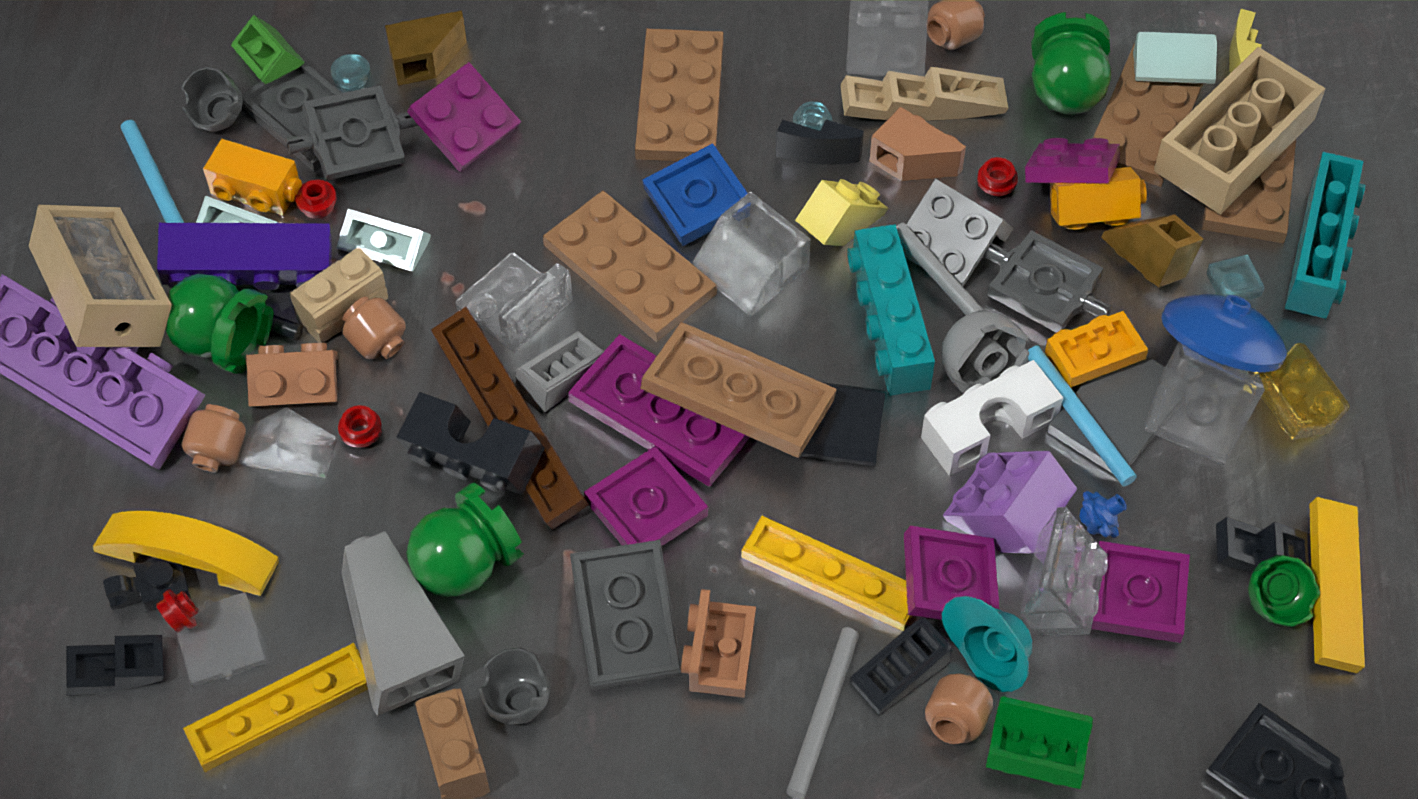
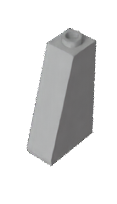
[341,531,465,716]

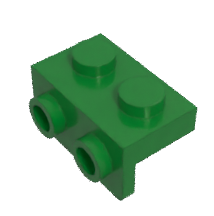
[986,696,1093,789]

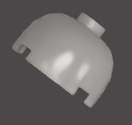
[941,310,1029,393]

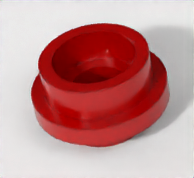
[977,157,1018,196]
[295,180,337,218]
[338,405,382,448]
[156,589,199,633]

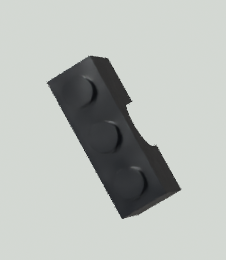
[396,392,545,495]

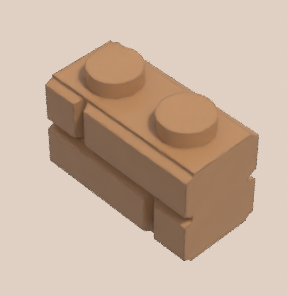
[415,688,490,799]

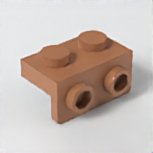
[246,343,338,407]
[681,589,756,698]

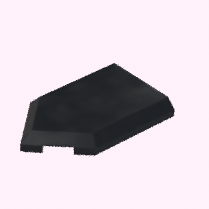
[788,382,886,466]
[1206,703,1348,799]

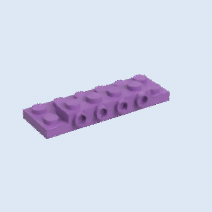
[0,274,205,470]

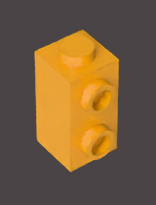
[203,139,302,216]
[1050,167,1147,230]

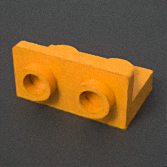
[1045,311,1148,387]

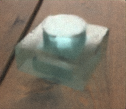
[1206,254,1265,300]

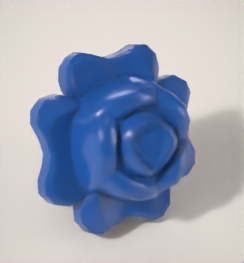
[1079,491,1127,538]

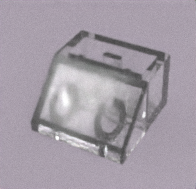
[692,191,811,317]
[1020,507,1108,637]

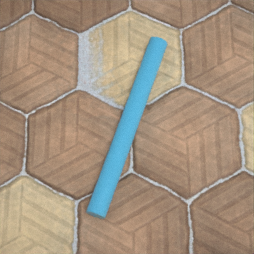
[121,120,184,223]
[1028,345,1137,487]

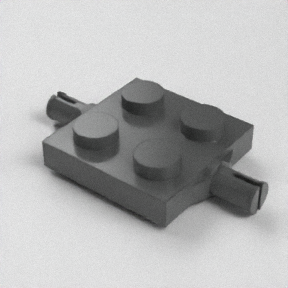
[285,85,419,181]
[983,230,1113,333]

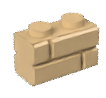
[290,247,388,343]

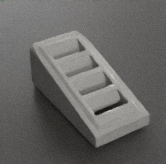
[515,331,604,413]

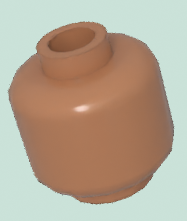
[926,0,985,50]
[342,296,406,360]
[182,404,246,472]
[925,673,993,744]

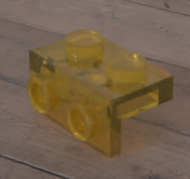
[1244,343,1350,440]

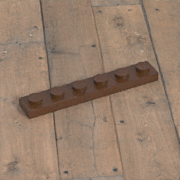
[431,307,589,529]

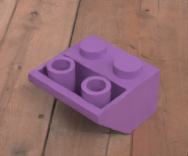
[943,451,1077,553]

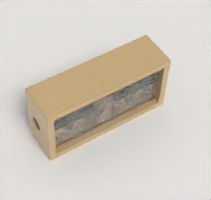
[29,205,172,347]

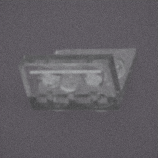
[846,0,929,77]
[455,253,573,353]

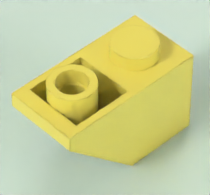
[795,179,889,246]

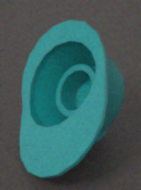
[942,596,1033,692]

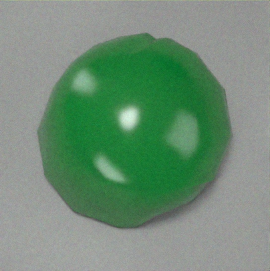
[1248,555,1320,627]

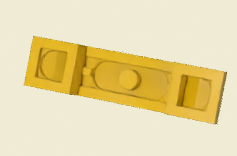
[93,511,279,596]

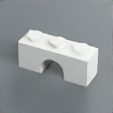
[921,360,1063,476]

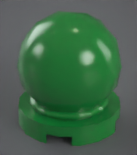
[1031,12,1112,116]
[165,274,274,374]
[406,483,524,597]

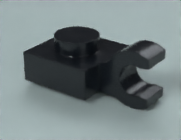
[103,558,191,612]

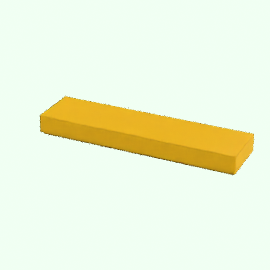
[1309,497,1365,673]
[741,516,912,631]
[183,643,368,772]

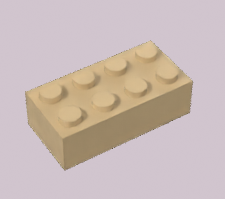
[1154,47,1326,215]

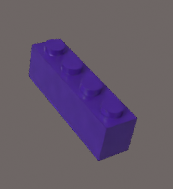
[157,222,332,290]

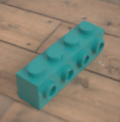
[1285,152,1366,319]
[847,224,935,396]

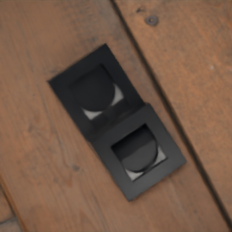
[776,119,864,165]
[1216,517,1311,572]
[66,635,163,696]

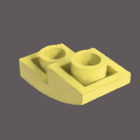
[1229,9,1262,73]

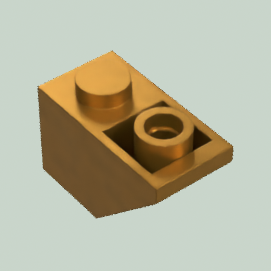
[385,10,467,86]
[1101,214,1204,288]

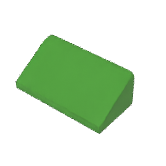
[231,15,304,84]

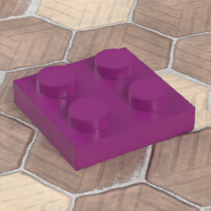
[407,62,521,172]
[1025,138,1120,183]
[584,446,708,546]
[904,525,1000,620]
[1089,541,1190,643]

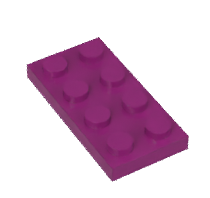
[568,334,750,487]

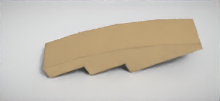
[840,67,1009,121]

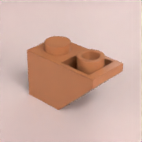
[869,107,966,181]

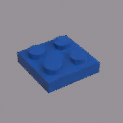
[642,143,754,246]

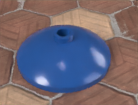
[1161,294,1287,372]

